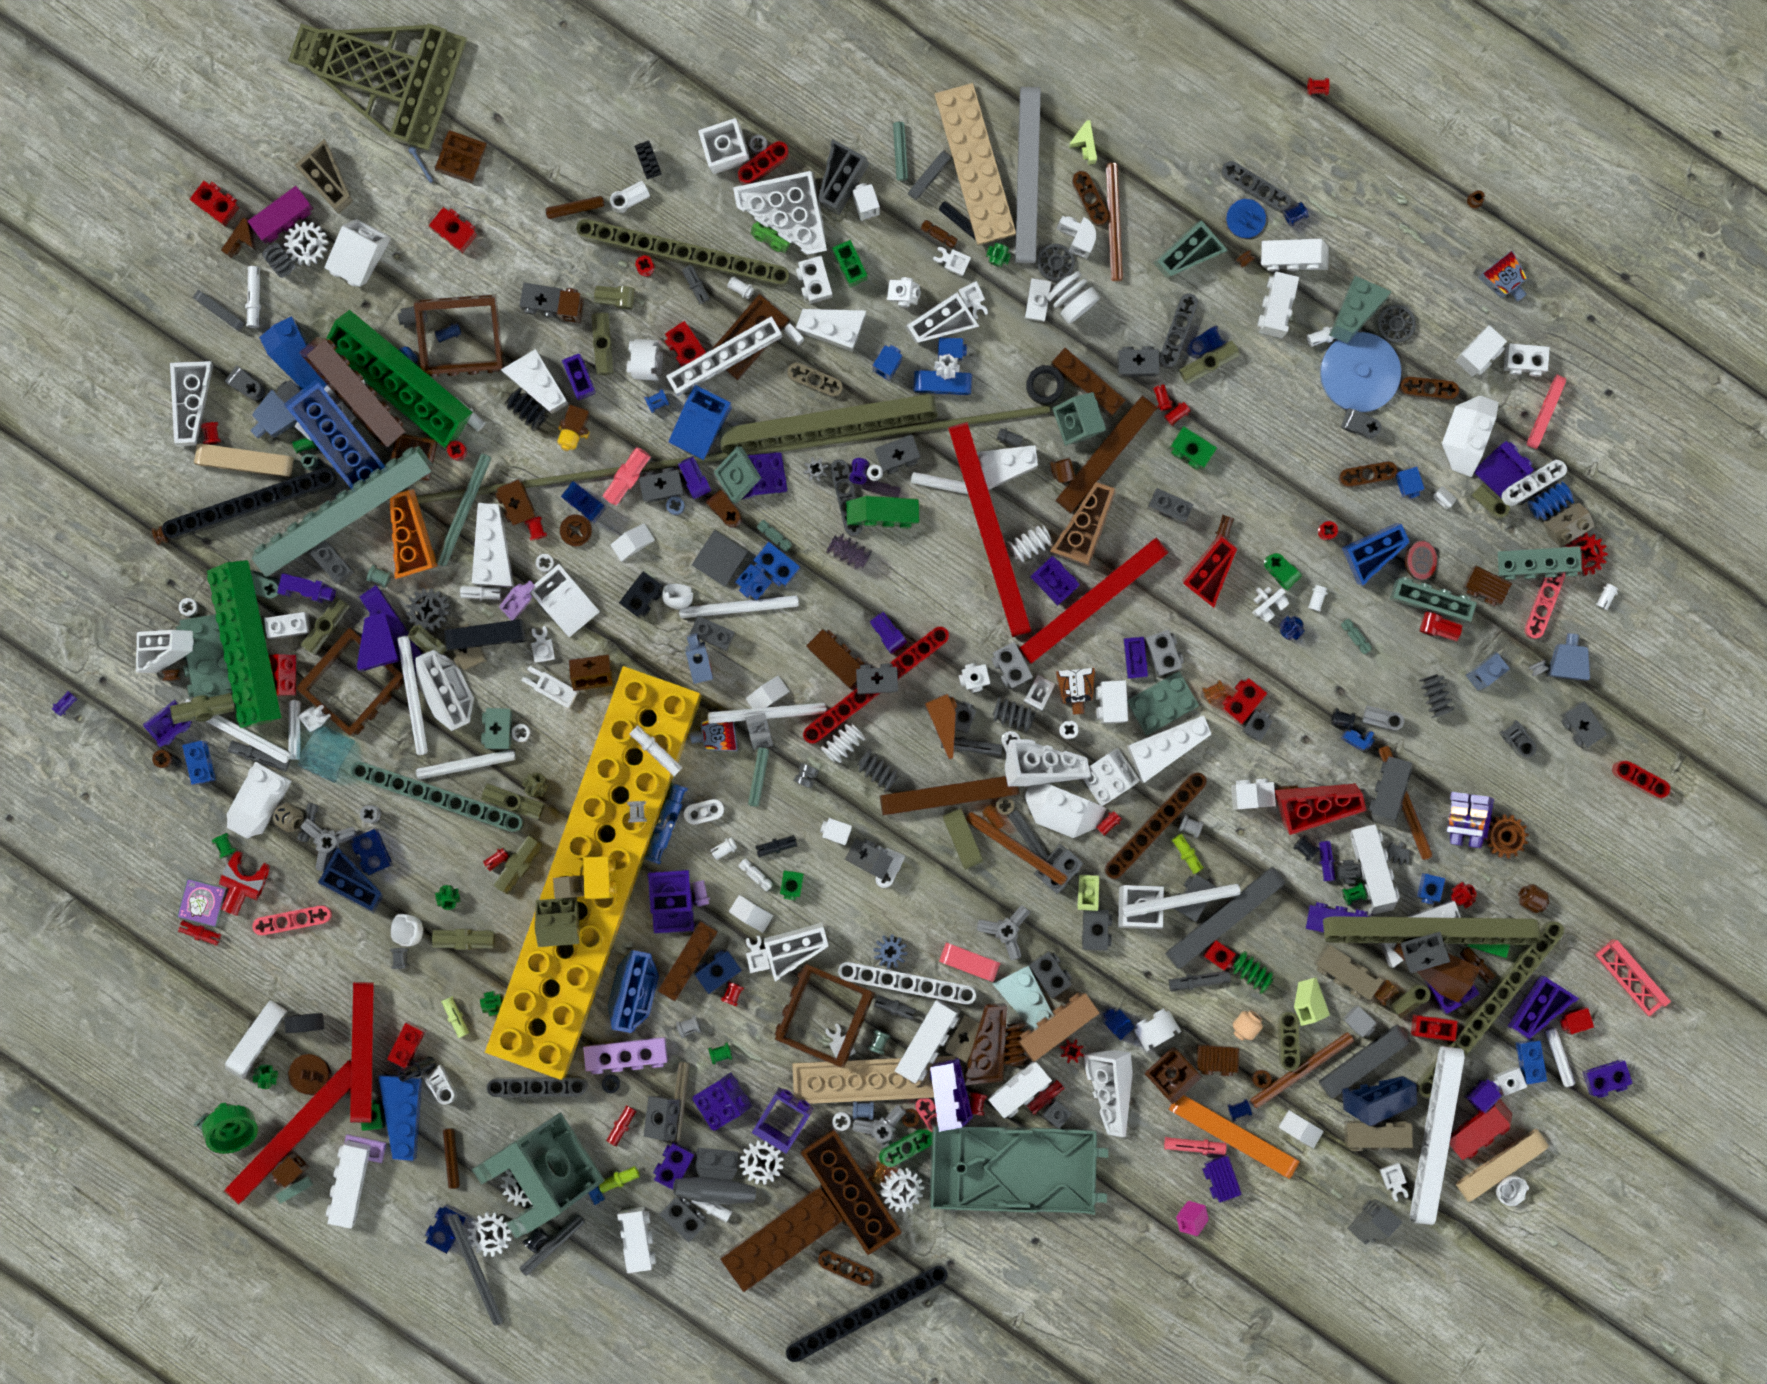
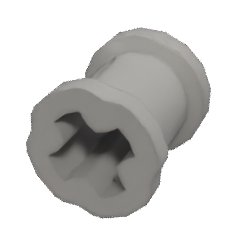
[627,801,647,823]
[360,805,381,823]
[1178,814,1204,839]
[676,1015,701,1038]

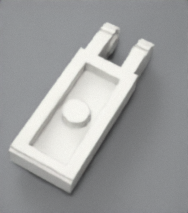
[521,666,579,709]

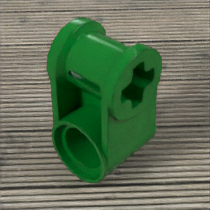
[1264,553,1302,591]

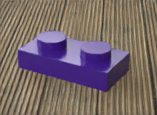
[1123,637,1148,679]

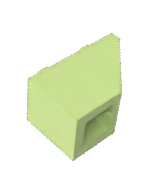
[1294,977,1330,1026]

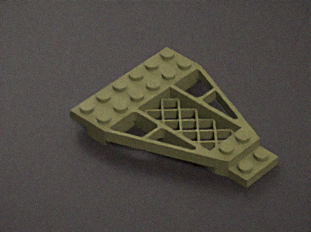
[288,23,467,152]

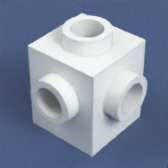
[887,277,921,308]
[959,663,990,693]

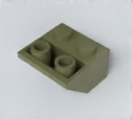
[535,897,580,947]

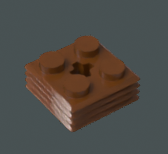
[391,434,437,481]
[1145,1047,1202,1104]

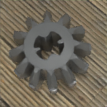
[262,243,295,278]

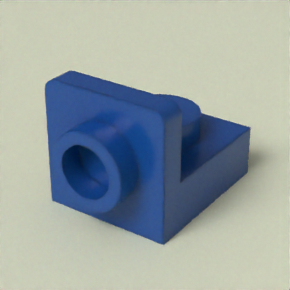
[1340,730,1375,751]

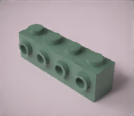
[1498,547,1582,580]
[1389,577,1477,623]

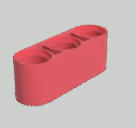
[939,942,1001,982]

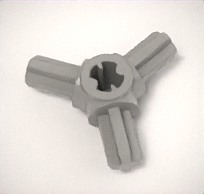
[301,819,357,872]
[977,905,1030,960]
[853,1105,906,1159]

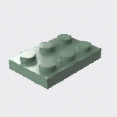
[1127,671,1199,736]

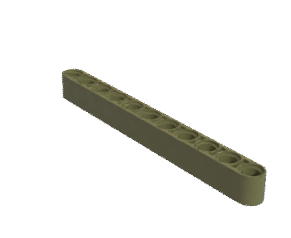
[576,219,790,287]
[719,394,938,454]
[1323,916,1541,945]
[1416,921,1564,1098]

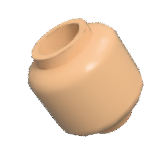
[1233,1010,1263,1041]

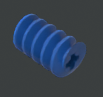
[1527,481,1574,521]

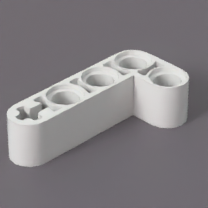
[225,1000,288,1080]

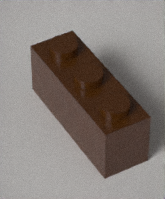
[806,629,866,689]

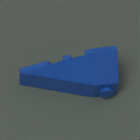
[259,316,327,389]

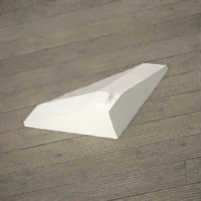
[733,171,827,255]

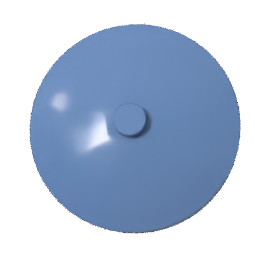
[1320,332,1401,413]

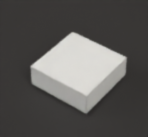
[785,323,804,346]

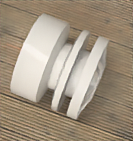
[1047,271,1101,324]

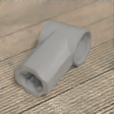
[1362,705,1404,731]

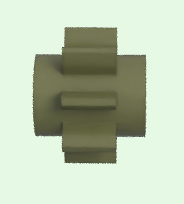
[522,772,549,797]

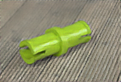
[1171,834,1204,874]
[599,1166,640,1193]

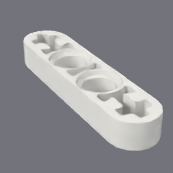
[1502,460,1567,506]

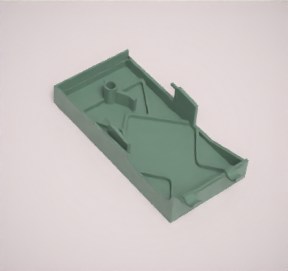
[929,1125,1108,1215]

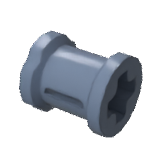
[853,1101,874,1120]

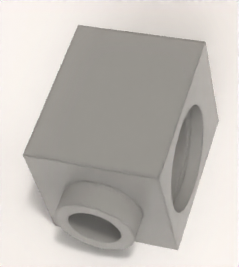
[1342,1005,1376,1037]

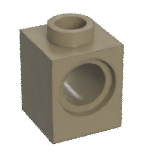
[553,875,584,899]

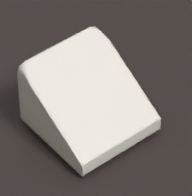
[1433,486,1456,510]

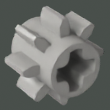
[803,457,828,482]

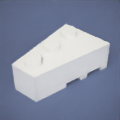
[1261,239,1329,271]
[136,630,194,673]
[764,922,828,981]

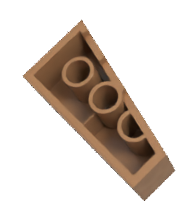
[1050,482,1116,567]
[1018,992,1099,1062]

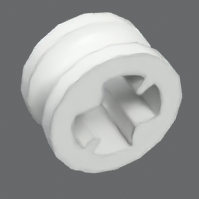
[536,554,554,573]
[179,598,199,617]
[512,724,531,742]
[832,1112,851,1131]

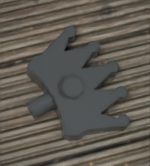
[1386,842,1410,865]

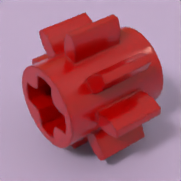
[1451,882,1477,909]
[1060,1039,1084,1063]

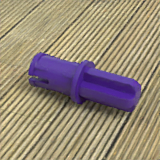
[1319,841,1336,881]

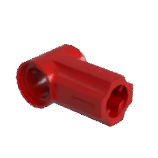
[1419,612,1463,642]

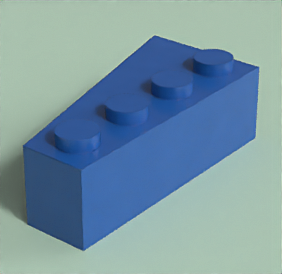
[378,1074,423,1161]

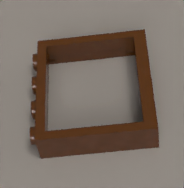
[414,294,504,377]
[296,628,405,737]
[774,964,875,1068]

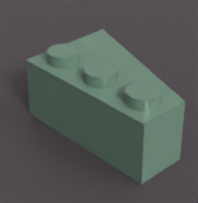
[1329,276,1392,343]

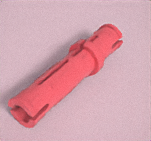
[1164,1137,1226,1156]

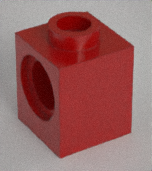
[1203,940,1236,971]
[1560,1007,1594,1035]

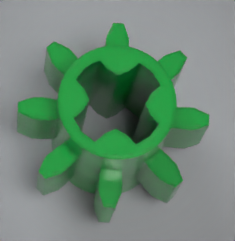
[986,243,1011,268]
[435,885,461,910]
[480,991,503,1017]
[252,1064,278,1089]

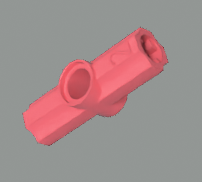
[602,447,651,506]

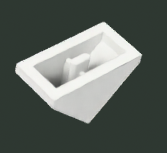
[611,524,655,562]
[1023,675,1055,712]
[746,676,790,709]
[729,895,774,933]
[1279,1110,1324,1149]

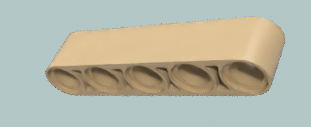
[194,444,294,478]
[1456,1129,1549,1202]

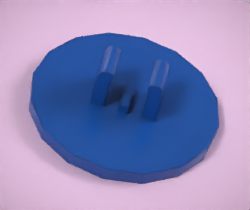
[1226,199,1266,239]

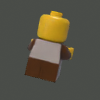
[557,405,590,451]

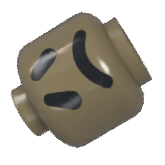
[273,803,304,833]

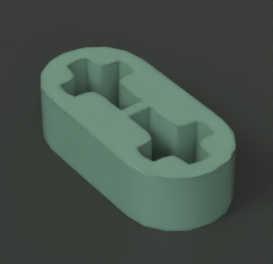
[275,1176,313,1204]

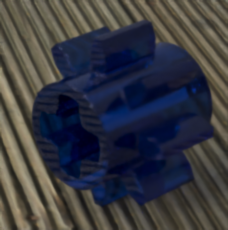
[1279,615,1305,641]

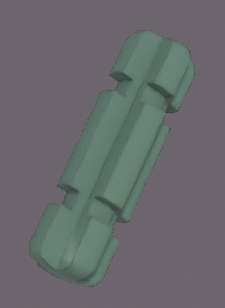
[757,520,792,552]
[1341,618,1372,654]

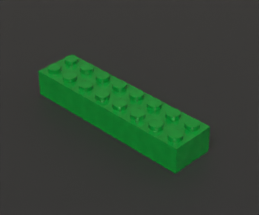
[326,310,473,448]
[207,560,282,728]

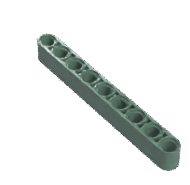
[350,762,524,832]

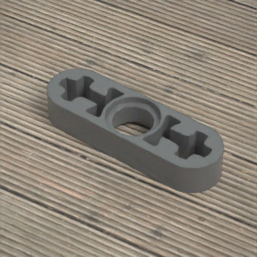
[908,150,952,201]
[192,290,245,332]

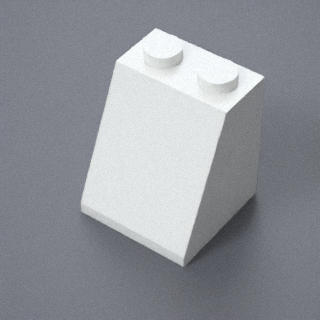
[324,219,391,287]

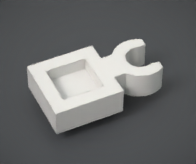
[933,247,971,277]
[958,281,988,319]
[531,626,555,663]
[298,705,331,732]
[746,936,770,973]
[826,1023,856,1058]
[1379,1163,1408,1202]

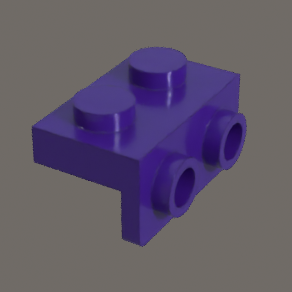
[1030,556,1080,606]
[143,700,192,747]

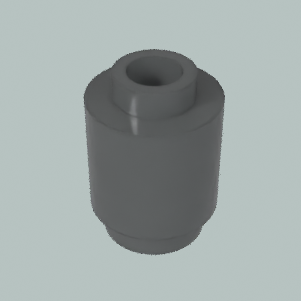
[397,306,428,328]

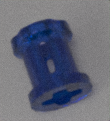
[1283,202,1309,227]
[1227,1098,1252,1122]

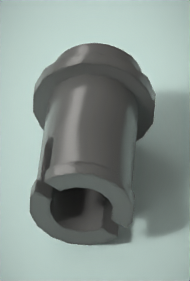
[997,428,1023,447]

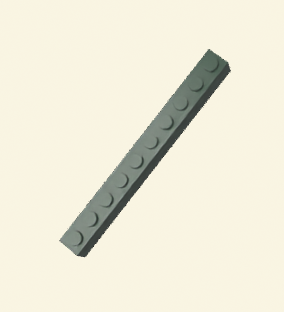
[251,446,433,577]

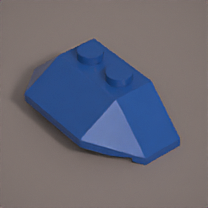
[607,950,659,1033]

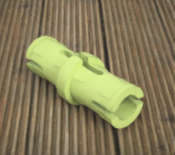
[441,996,470,1038]

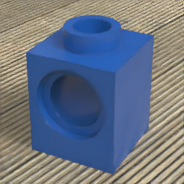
[938,338,967,362]
[1395,466,1424,499]
[1417,873,1445,905]

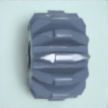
[873,934,908,969]

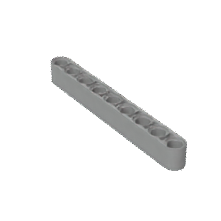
[1015,87,1041,263]

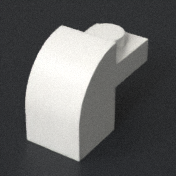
[1056,216,1096,259]

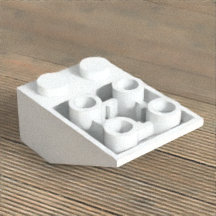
[530,564,600,638]

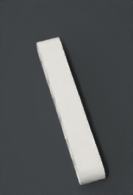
[838,962,976,1004]

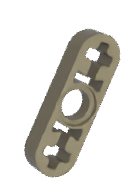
[787,363,843,398]

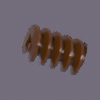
[1004,1023,1030,1066]

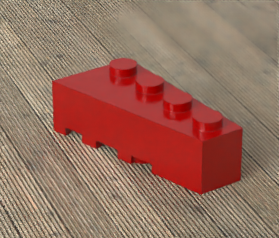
[1275,783,1367,835]

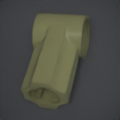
[594,285,635,310]
[1471,482,1510,520]
[408,624,446,655]
[1390,984,1430,1019]

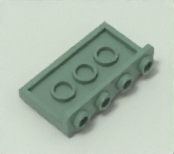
[176,614,233,698]

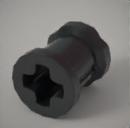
[1331,708,1355,730]
[1292,835,1320,862]
[522,1227,549,1253]

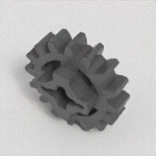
[406,588,451,632]

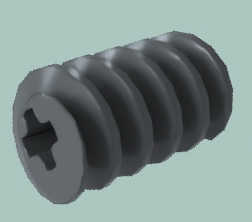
[1418,674,1455,718]
[992,696,1037,733]
[856,750,899,793]

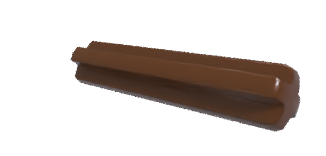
[545,196,605,219]
[443,1128,460,1189]

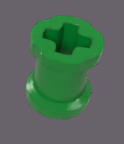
[211,833,237,859]
[1342,883,1367,906]
[708,1042,733,1065]

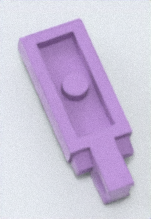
[499,580,535,620]

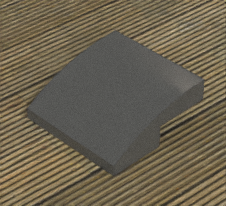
[692,529,749,587]

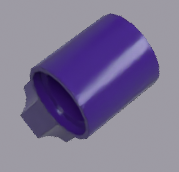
[678,456,712,499]
[870,612,907,654]

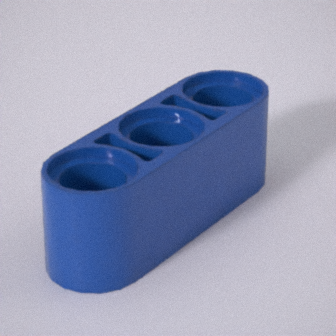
[913,370,972,395]

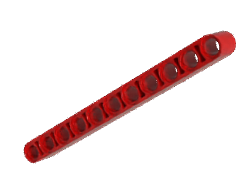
[948,422,1032,638]

